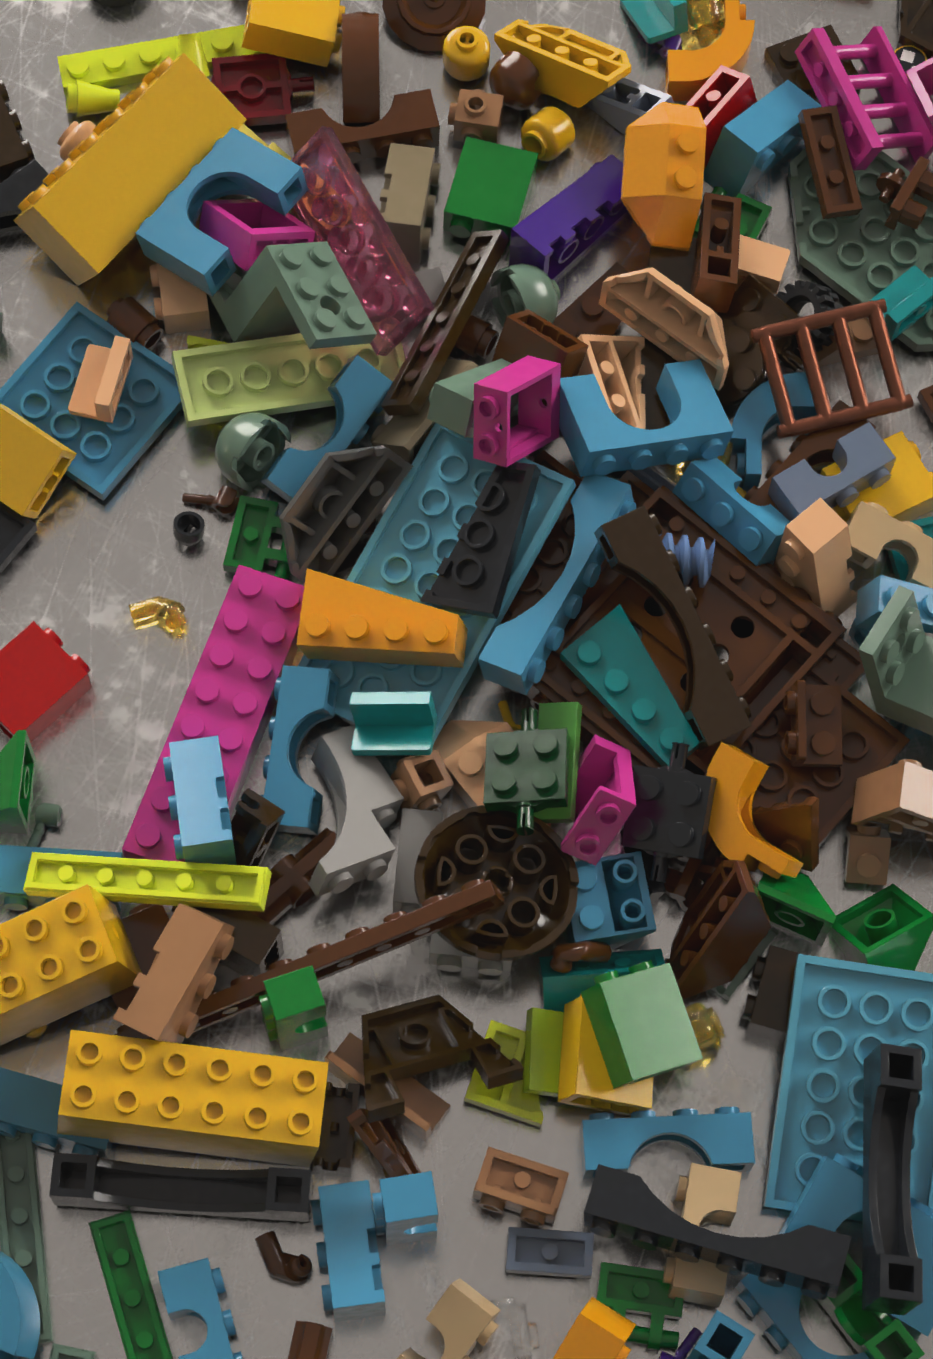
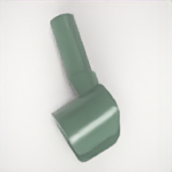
[27,803,62,847]

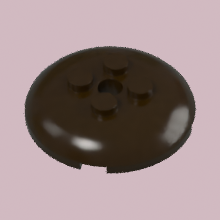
[414,805,579,961]

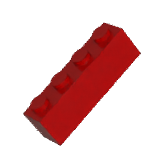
[686,65,757,169]

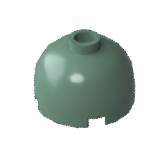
[490,263,561,327]
[215,412,291,492]

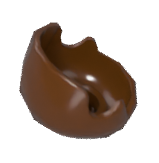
[489,51,542,111]

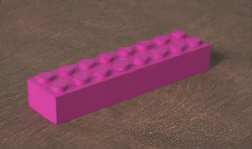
[122,564,304,862]

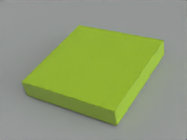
[523,1007,564,1097]

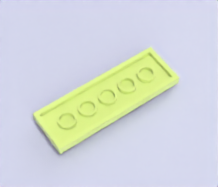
[171,320,406,427]

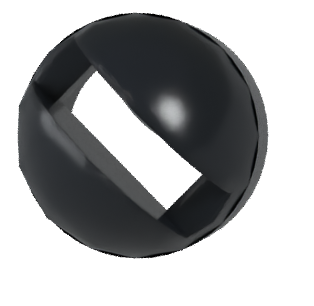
[173,511,205,546]

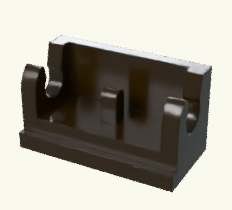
[231,788,285,867]
[309,1082,361,1177]

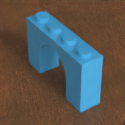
[135,127,309,297]
[559,359,734,477]
[779,1153,933,1337]

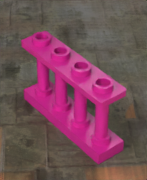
[795,26,933,171]

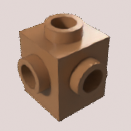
[448,89,504,143]
[390,749,455,811]

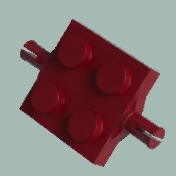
[211,53,315,126]

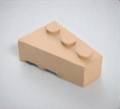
[577,334,646,429]
[773,497,857,617]

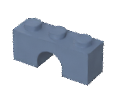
[768,422,896,521]

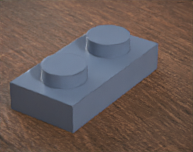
[505,1227,594,1279]

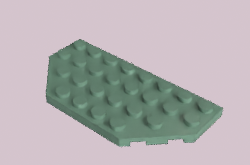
[788,148,933,352]

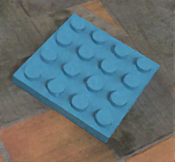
[0,302,182,501]

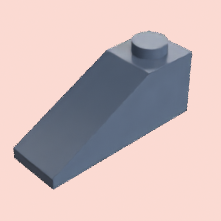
[585,78,675,135]

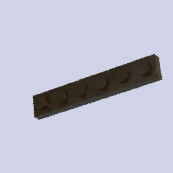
[381,230,509,416]

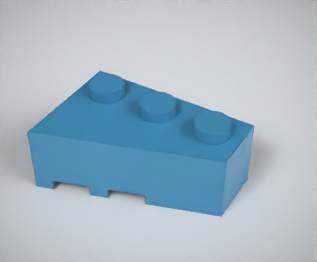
[703,80,821,197]
[163,735,237,865]
[311,1180,386,1322]

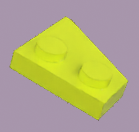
[464,1020,543,1127]

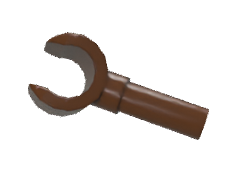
[182,486,239,516]

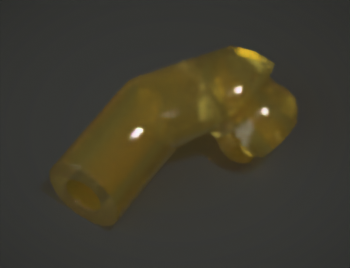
[128,596,187,629]

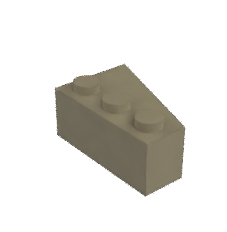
[375,143,441,264]

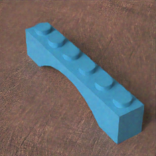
[478,475,636,695]

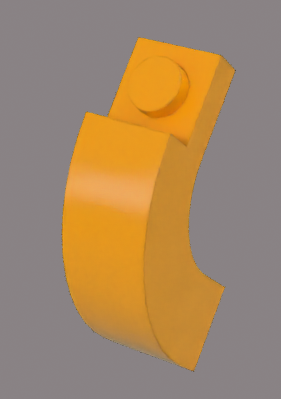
[665,0,755,101]
[706,742,804,879]

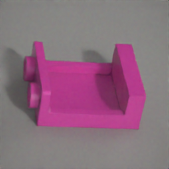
[561,735,636,866]

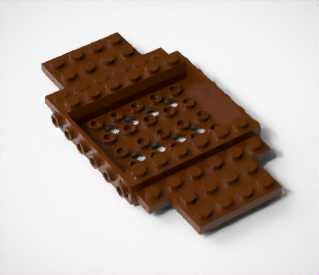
[500,450,910,846]

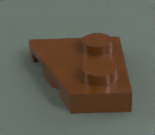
[752,796,819,872]

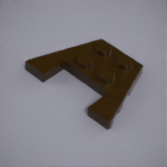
[361,994,524,1123]

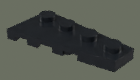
[420,462,541,619]

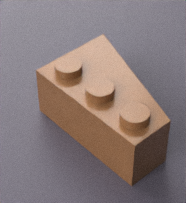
[851,759,933,842]
[112,903,235,1043]

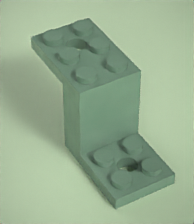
[209,241,377,349]
[858,586,933,736]

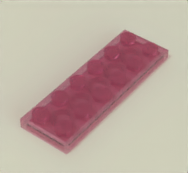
[290,126,435,356]

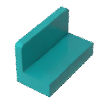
[620,0,688,44]
[867,266,933,341]
[349,691,438,756]

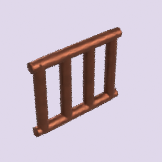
[750,299,914,439]

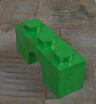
[259,965,328,1052]
[817,1253,925,1359]

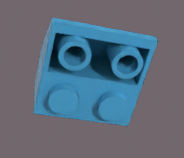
[567,851,656,949]

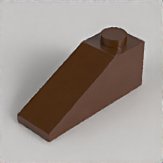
[691,192,742,313]

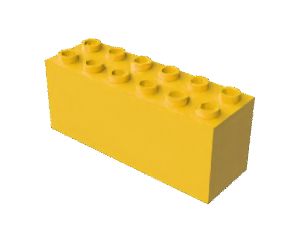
[13,53,247,286]
[0,884,142,1046]
[57,1030,329,1167]

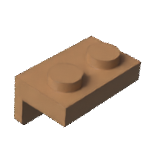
[472,1146,569,1226]

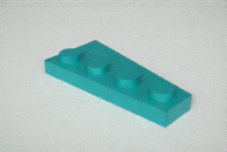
[560,604,700,766]

